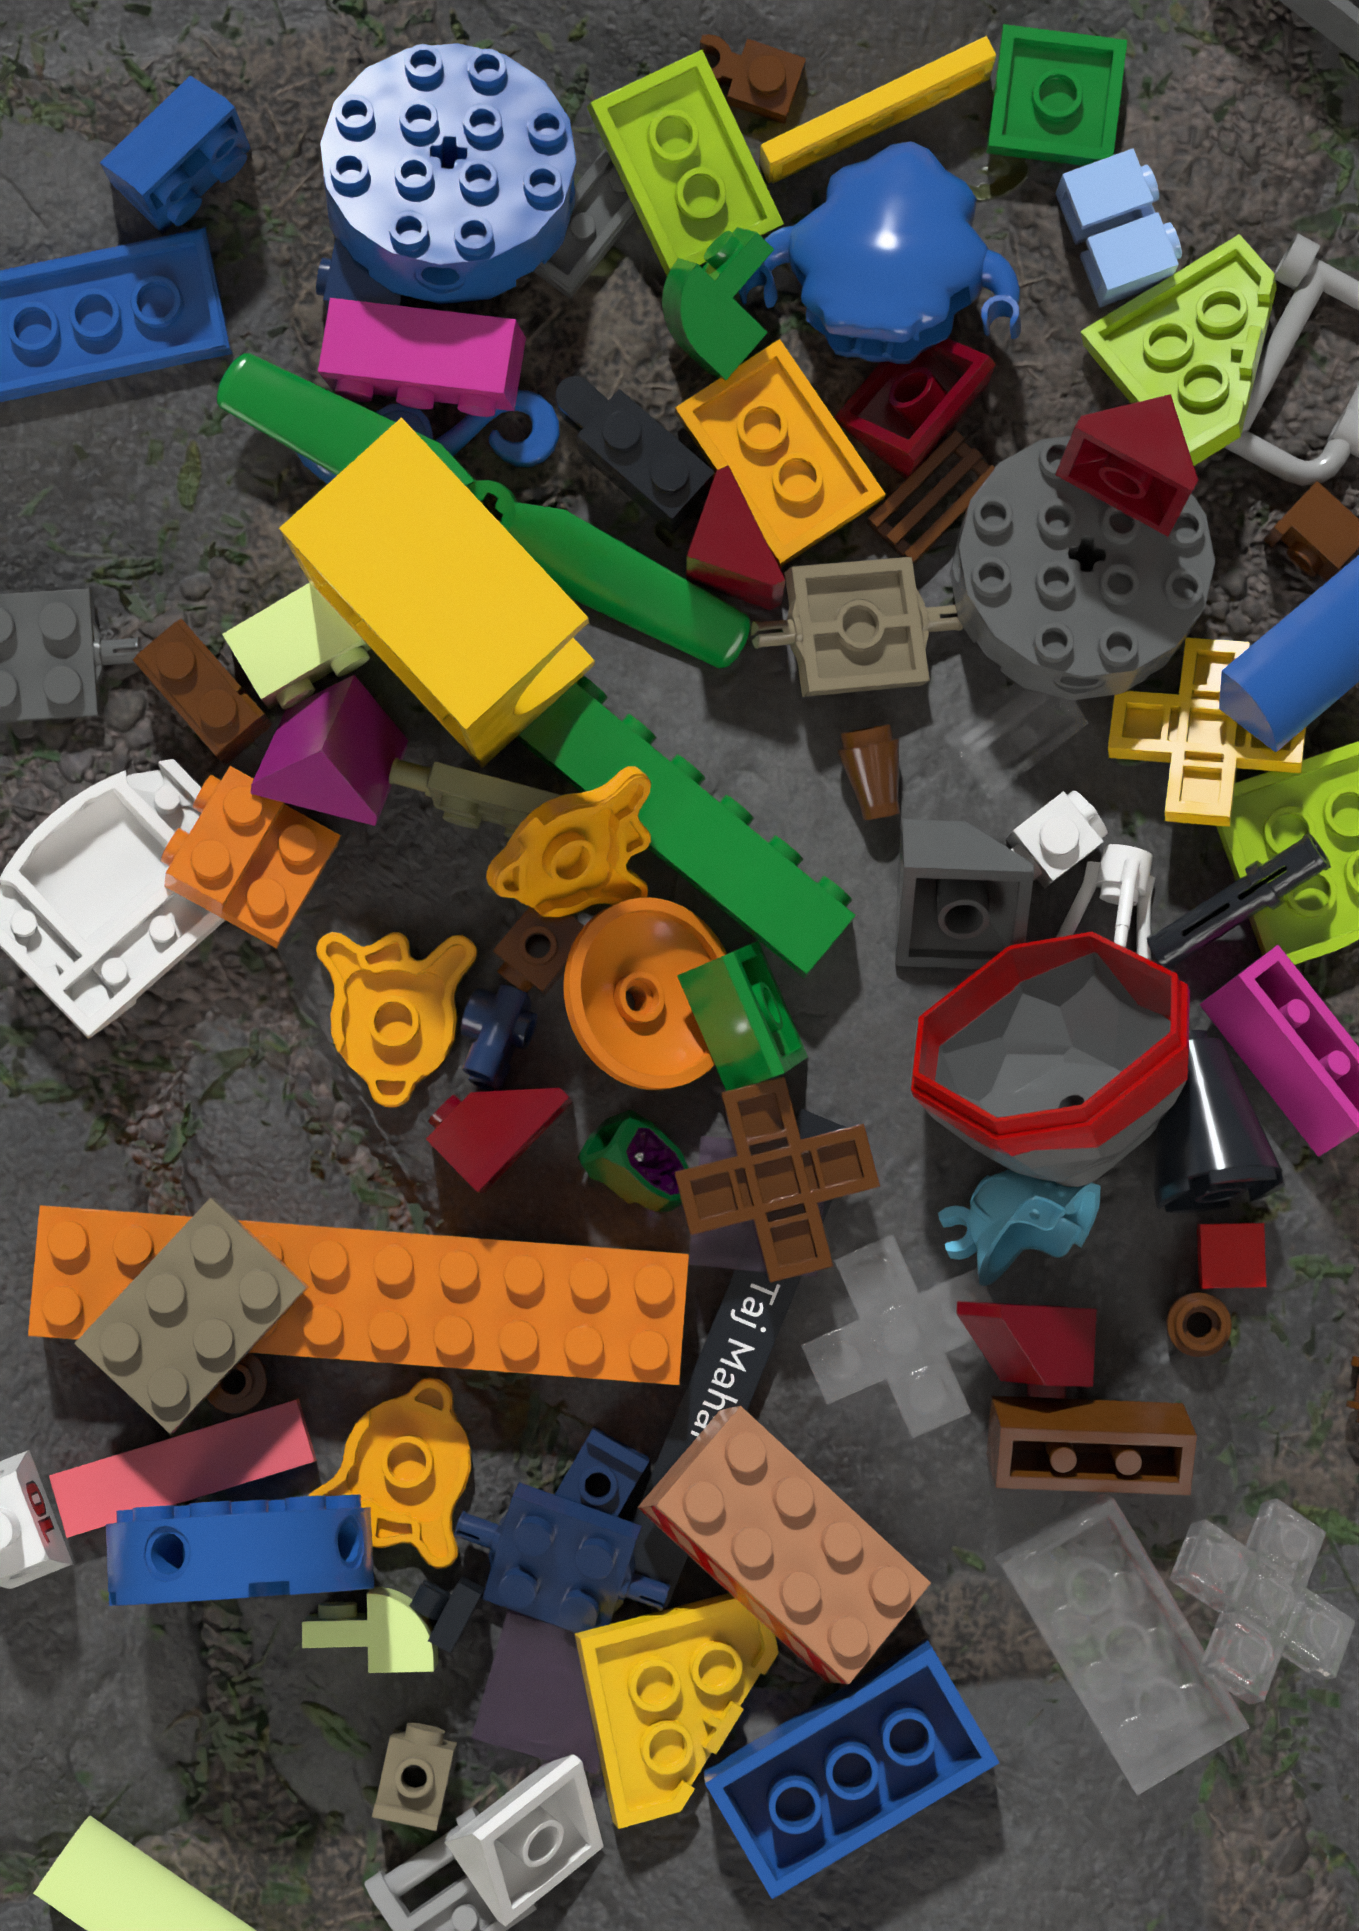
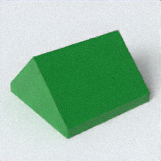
[677,941,808,1091]

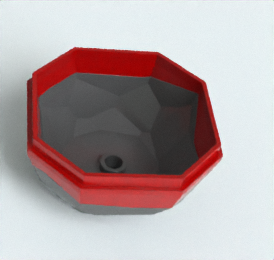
[911,932,1190,1187]

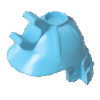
[938,1170,1101,1286]

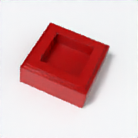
[1197,1223,1267,1289]

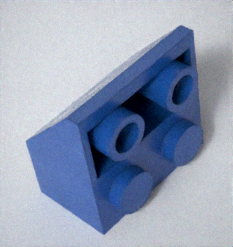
[100,76,251,234]

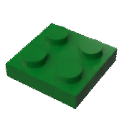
[986,24,1128,166]

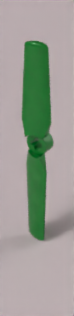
[216,353,750,669]

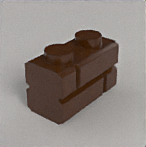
[133,618,272,765]

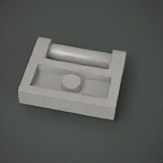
[365,1807,538,1931]

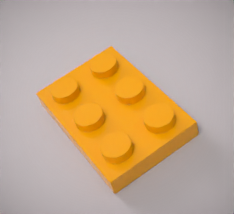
[675,339,885,568]

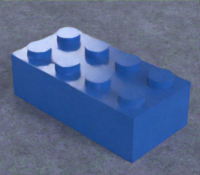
[704,1638,1000,1899]

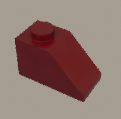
[956,1301,1097,1398]

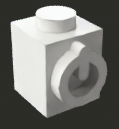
[1006,790,1108,889]

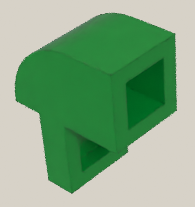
[662,227,774,380]

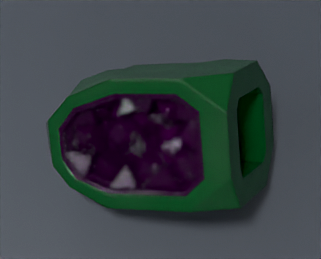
[577,1110,689,1212]

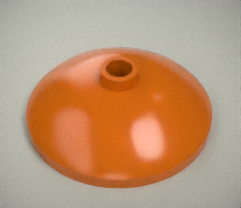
[564,897,727,1090]

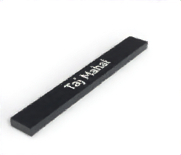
[632,1108,848,1610]

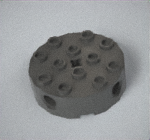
[950,436,1215,700]

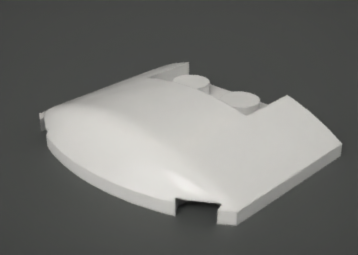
[0,759,225,1039]

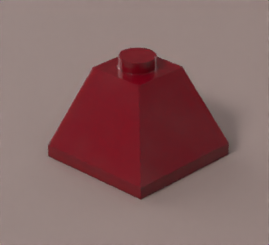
[426,1088,573,1193]

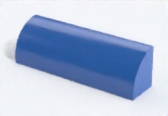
[1219,555,1359,752]

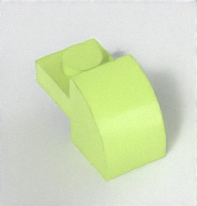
[302,1587,438,1673]

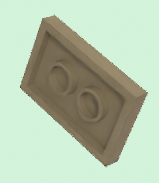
[74,1198,309,1434]

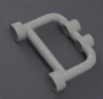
[1224,233,1359,486]

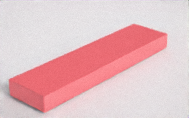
[49,1399,317,1538]

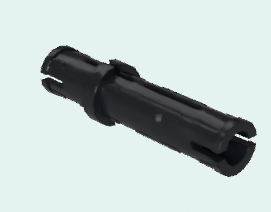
[1147,833,1331,970]

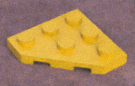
[575,1593,779,1829]

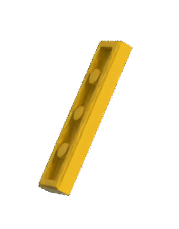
[759,36,996,184]

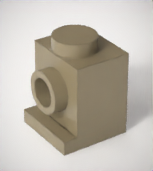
[372,1723,457,1831]

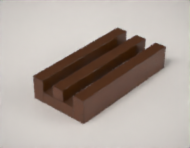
[867,430,995,565]

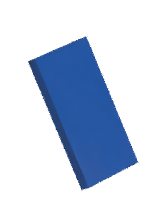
[0,228,233,402]

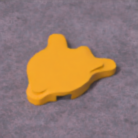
[486,766,651,917]
[316,932,478,1108]
[308,1378,472,1569]

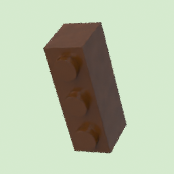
[986,1396,1197,1495]

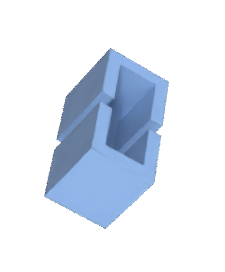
[1055,148,1182,307]

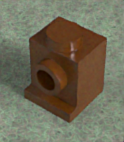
[1263,481,1359,581]

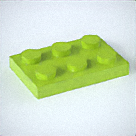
[587,50,784,276]

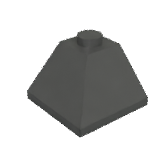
[895,819,1034,969]

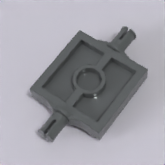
[0,588,142,723]

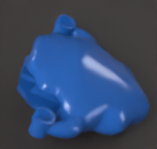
[738,141,1021,364]

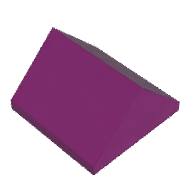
[250,675,408,826]

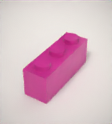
[318,298,526,417]
[1199,945,1359,1157]

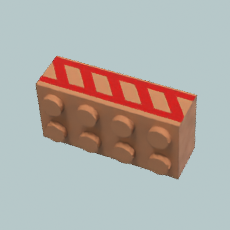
[637,1406,931,1684]

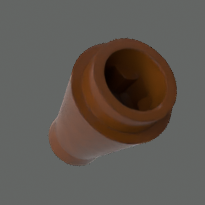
[837,724,900,820]

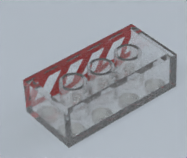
[993,1492,1250,1796]

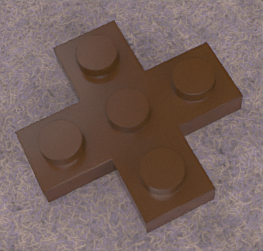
[674,1076,880,1283]

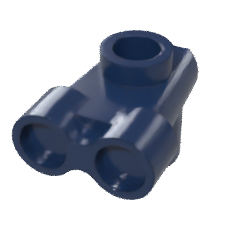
[461,984,537,1091]

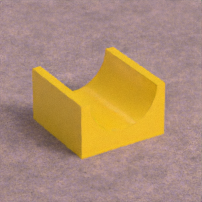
[279,417,595,768]

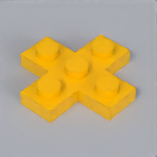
[1108,638,1306,827]

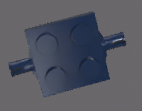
[454,1482,671,1633]

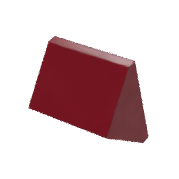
[834,338,996,480]
[1055,394,1198,537]
[686,465,785,610]

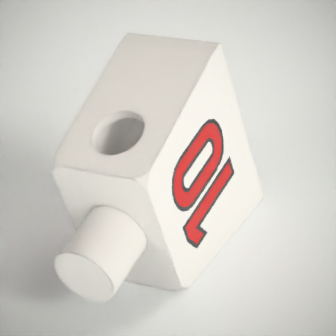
[0,1450,73,1589]

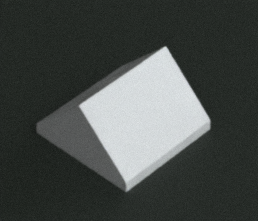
[444,1754,604,1927]

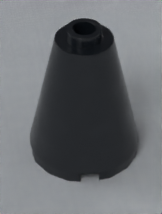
[1154,1030,1285,1213]

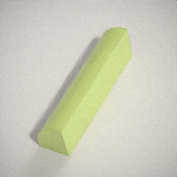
[33,1816,256,1931]

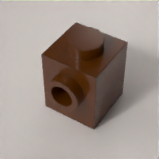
[493,906,584,996]

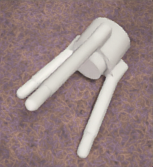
[1056,844,1155,960]

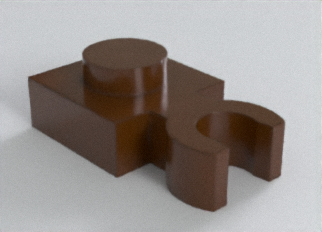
[700,34,806,124]

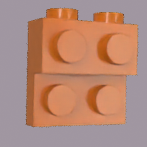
[160,766,341,949]

